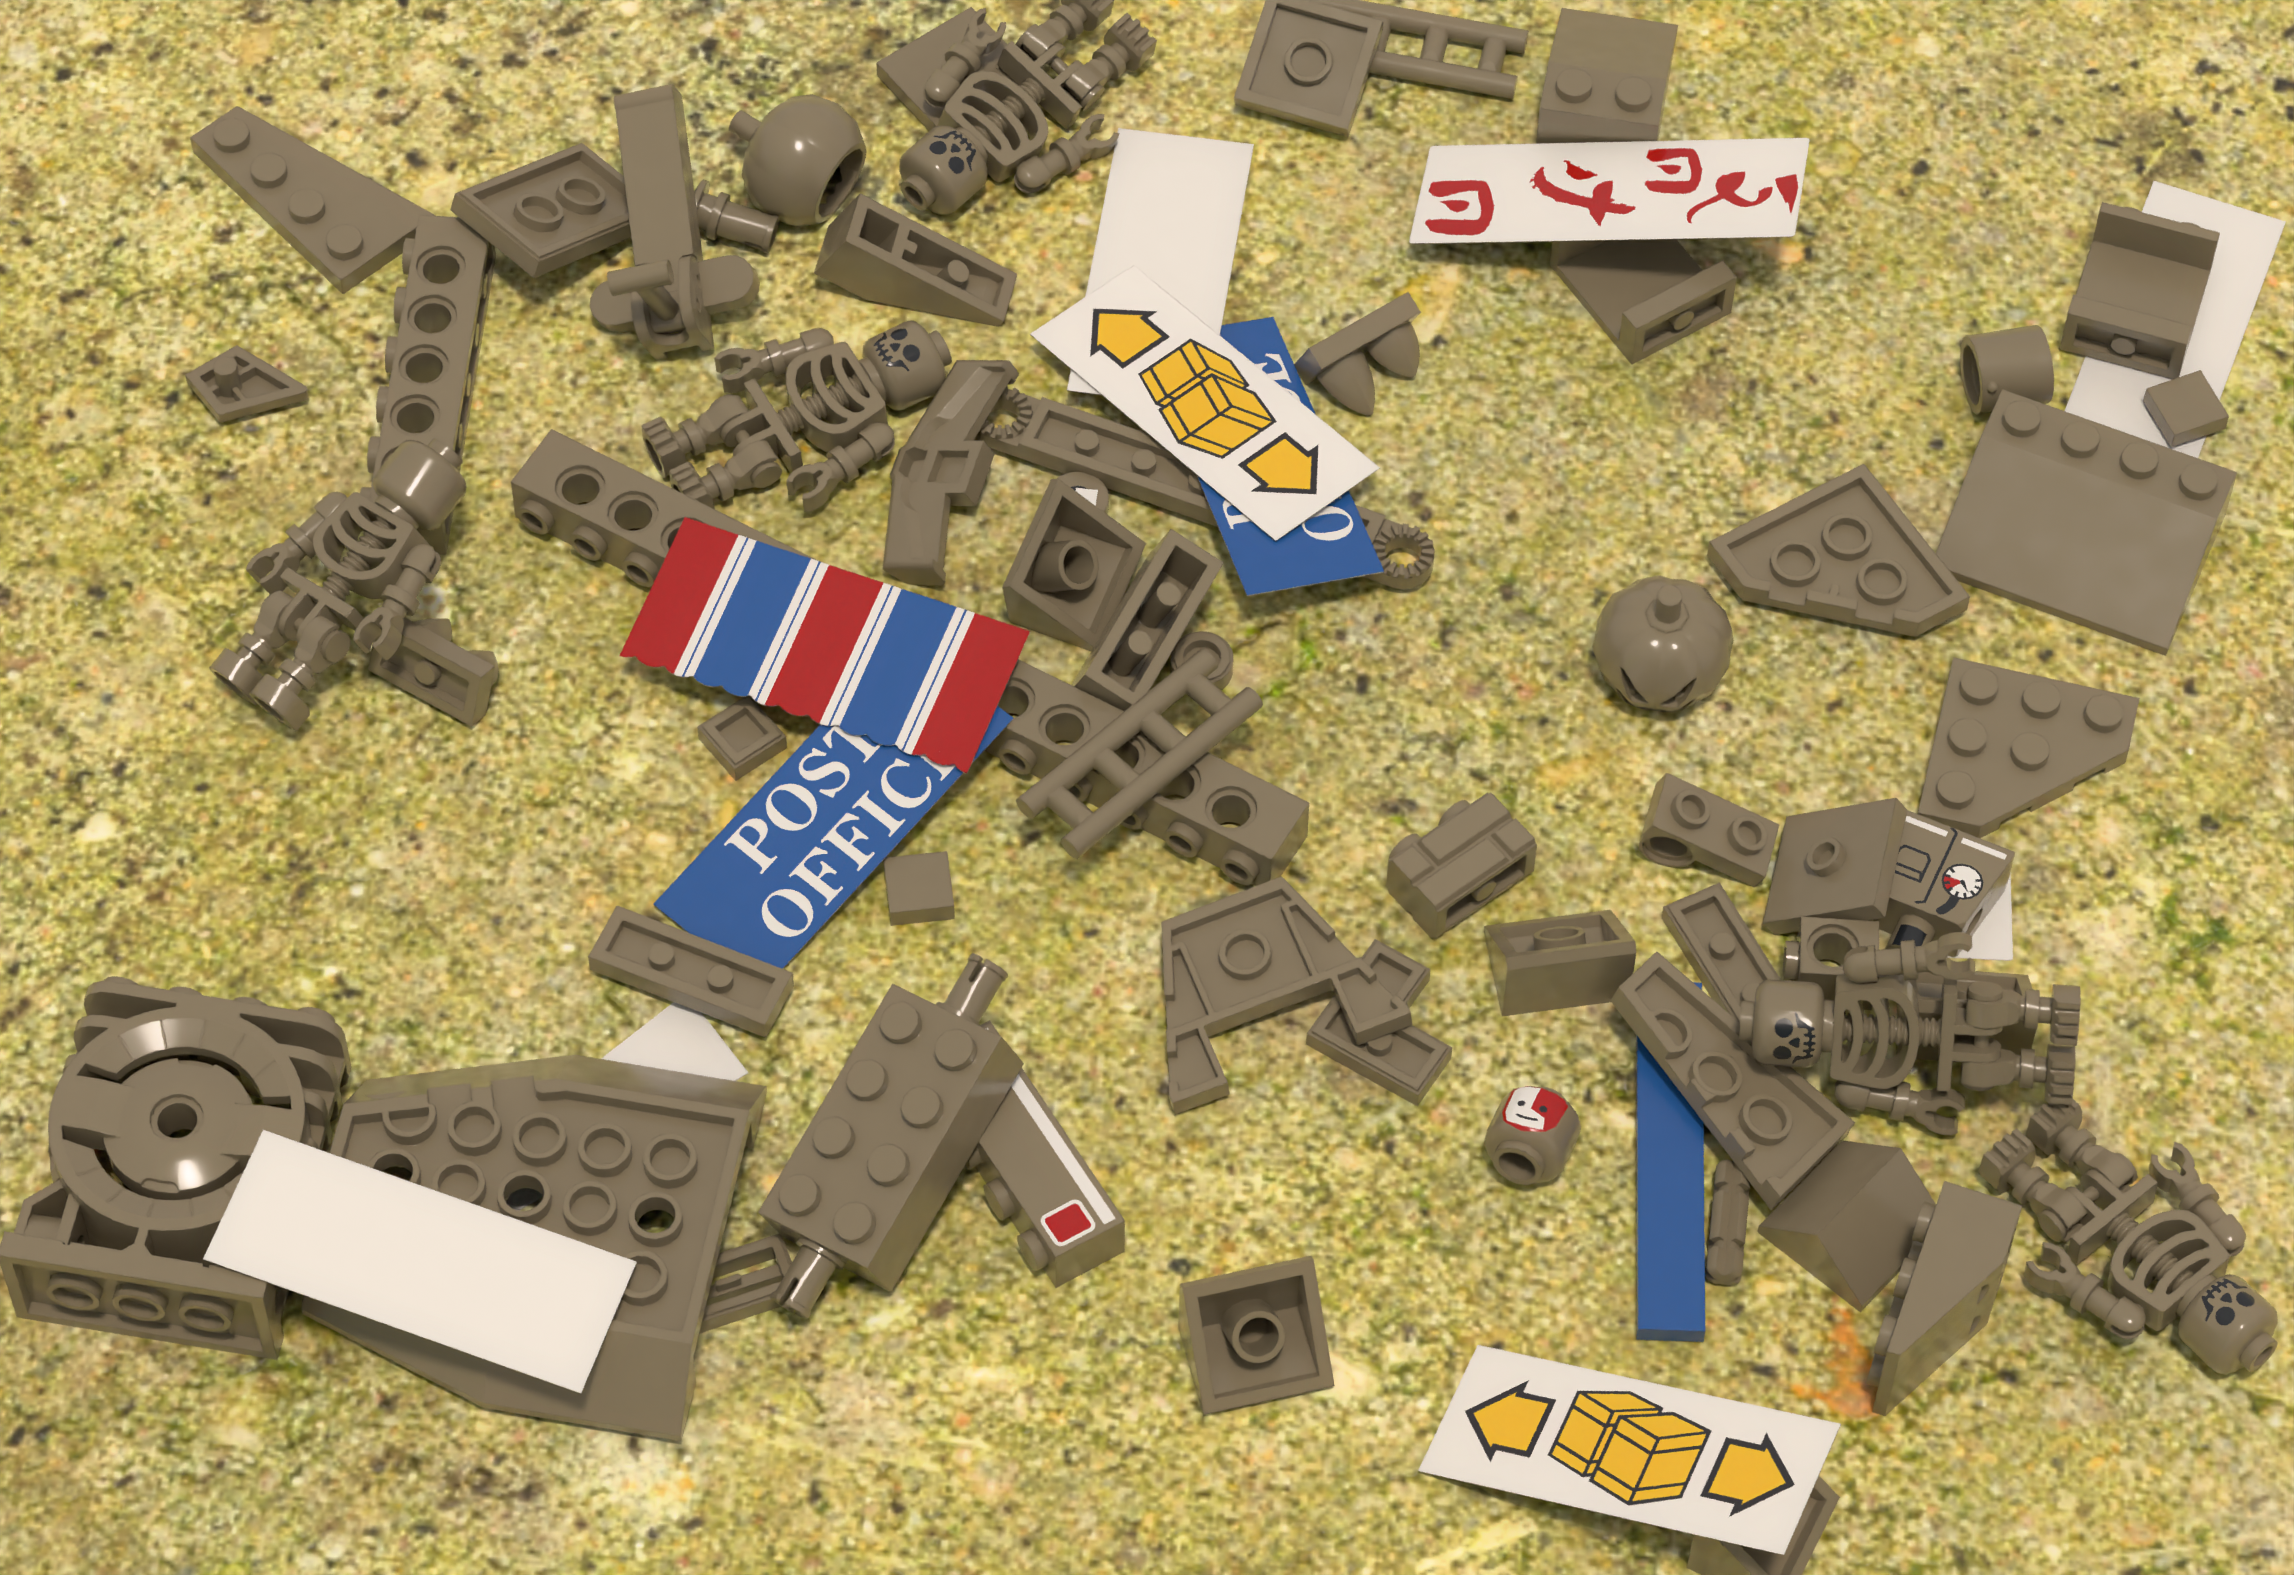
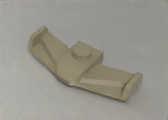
[883,360,1019,585]

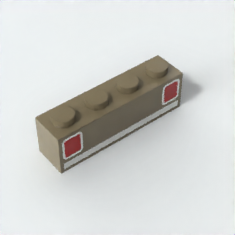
[964,1020,1125,1288]

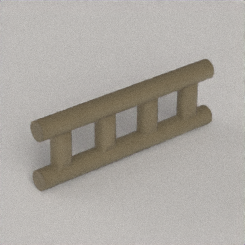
[1310,0,1529,99]
[1016,648,1263,859]

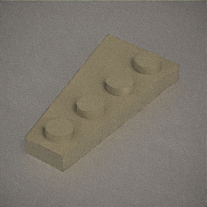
[190,106,435,294]
[1611,952,1855,1210]

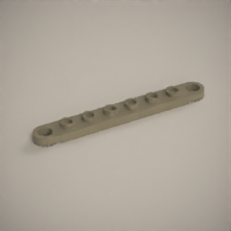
[976,386,1435,589]

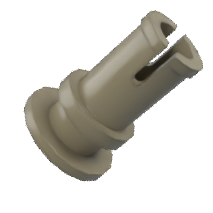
[694,179,780,253]

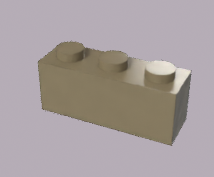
[1072,529,1223,711]

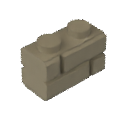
[1386,793,1537,939]

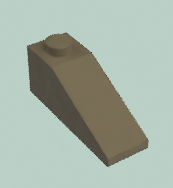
[814,193,1017,327]

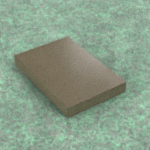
[450,143,631,278]

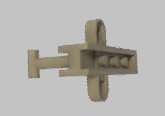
[590,84,760,360]

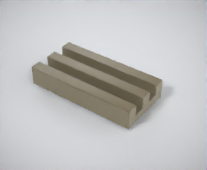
[699,1233,792,1334]

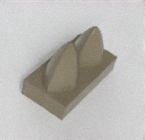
[1294,292,1421,416]
[368,617,499,727]

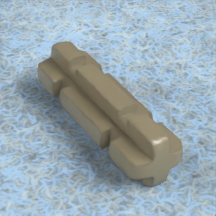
[1705,1160,1750,1286]

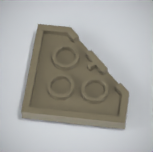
[1707,464,1970,637]
[1918,657,2140,838]

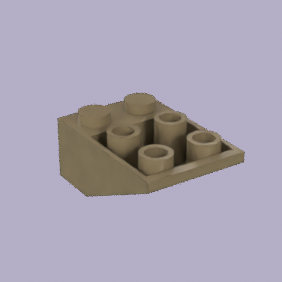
[1866,1181,2022,1416]

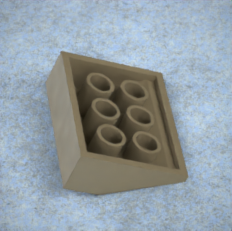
[1936,389,2237,656]

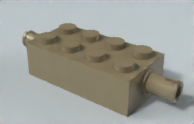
[758,953,1024,1319]

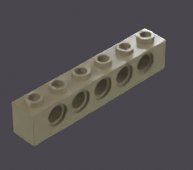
[360,215,496,555]

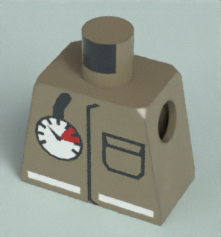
[1873,810,2015,957]

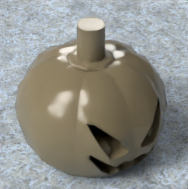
[729,94,867,228]
[1592,575,1734,712]

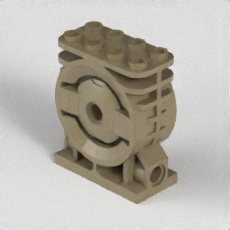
[0,976,351,1360]

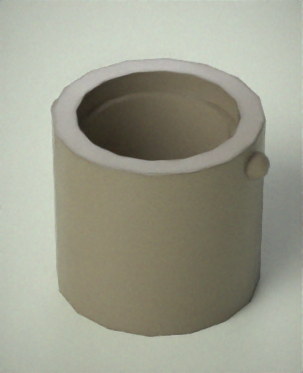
[1960,325,2054,415]

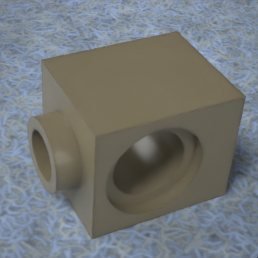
[1783,917,1879,1010]

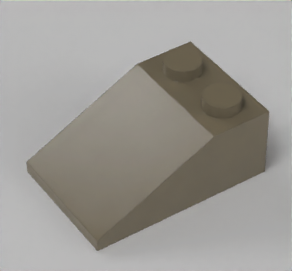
[1536,8,1678,144]

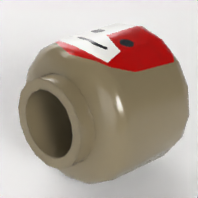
[1484,1086,1581,1185]

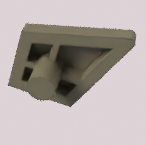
[185,345,309,423]

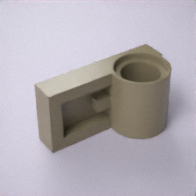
[1639,773,1779,887]

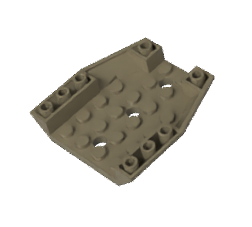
[301,1055,767,1441]

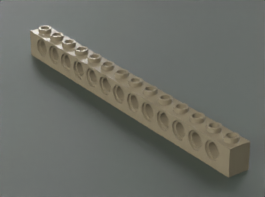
[511,429,1309,886]

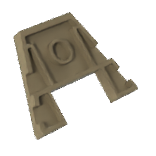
[1161,876,1412,1115]

